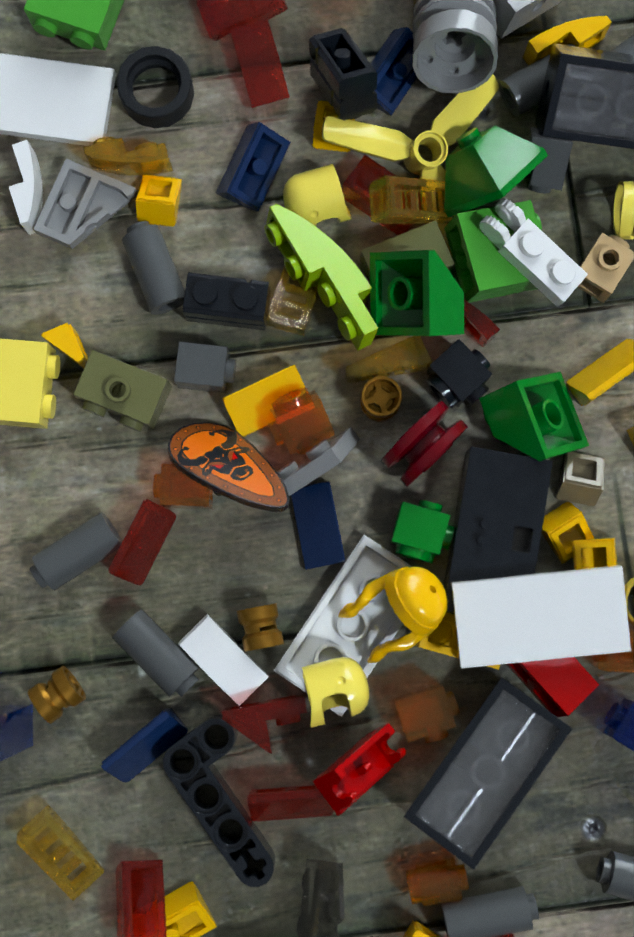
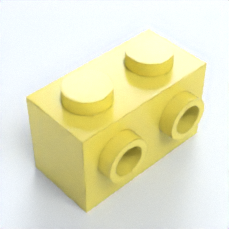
[0,339,60,429]

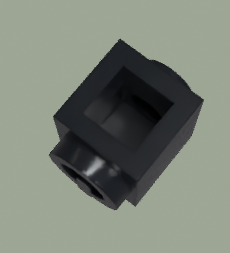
[425,339,492,409]

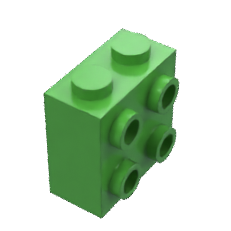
[24,0,124,51]
[444,200,542,303]

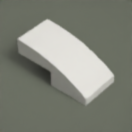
[9,140,43,235]
[178,614,269,706]

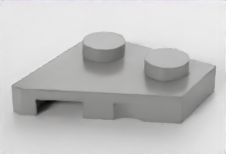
[33,159,138,249]
[277,427,360,496]

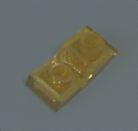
[83,137,173,176]

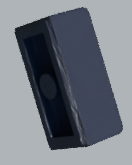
[370,27,417,116]
[216,122,291,212]
[291,481,346,570]
[101,708,188,783]

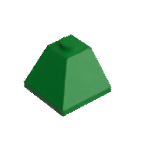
[444,125,548,218]
[370,250,464,336]
[479,372,589,461]

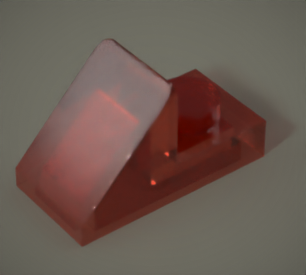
[222,693,308,754]

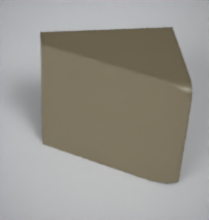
[557,452,605,506]

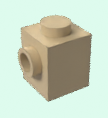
[578,232,634,303]

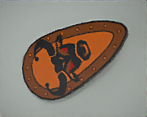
[167,422,289,512]

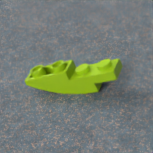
[264,204,378,351]

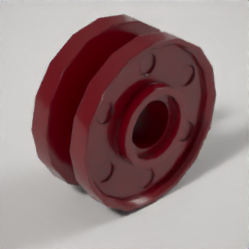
[381,401,468,487]

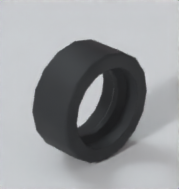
[117,46,194,129]

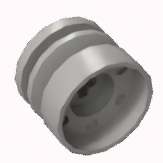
[412,0,498,93]

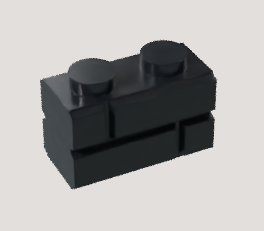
[309,28,377,120]
[183,272,271,331]

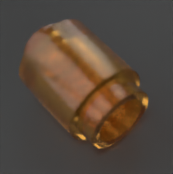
[406,857,469,907]

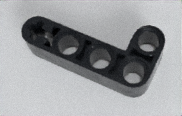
[163,715,275,887]

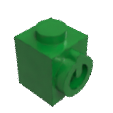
[390,500,455,564]

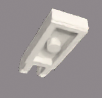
[479,198,588,306]

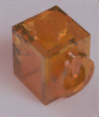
[268,388,335,455]

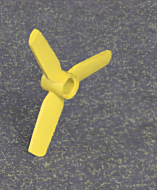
[322,74,499,256]

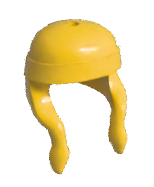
[338,566,448,663]

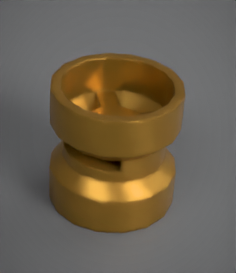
[360,376,402,422]
[237,603,284,652]
[28,666,86,724]

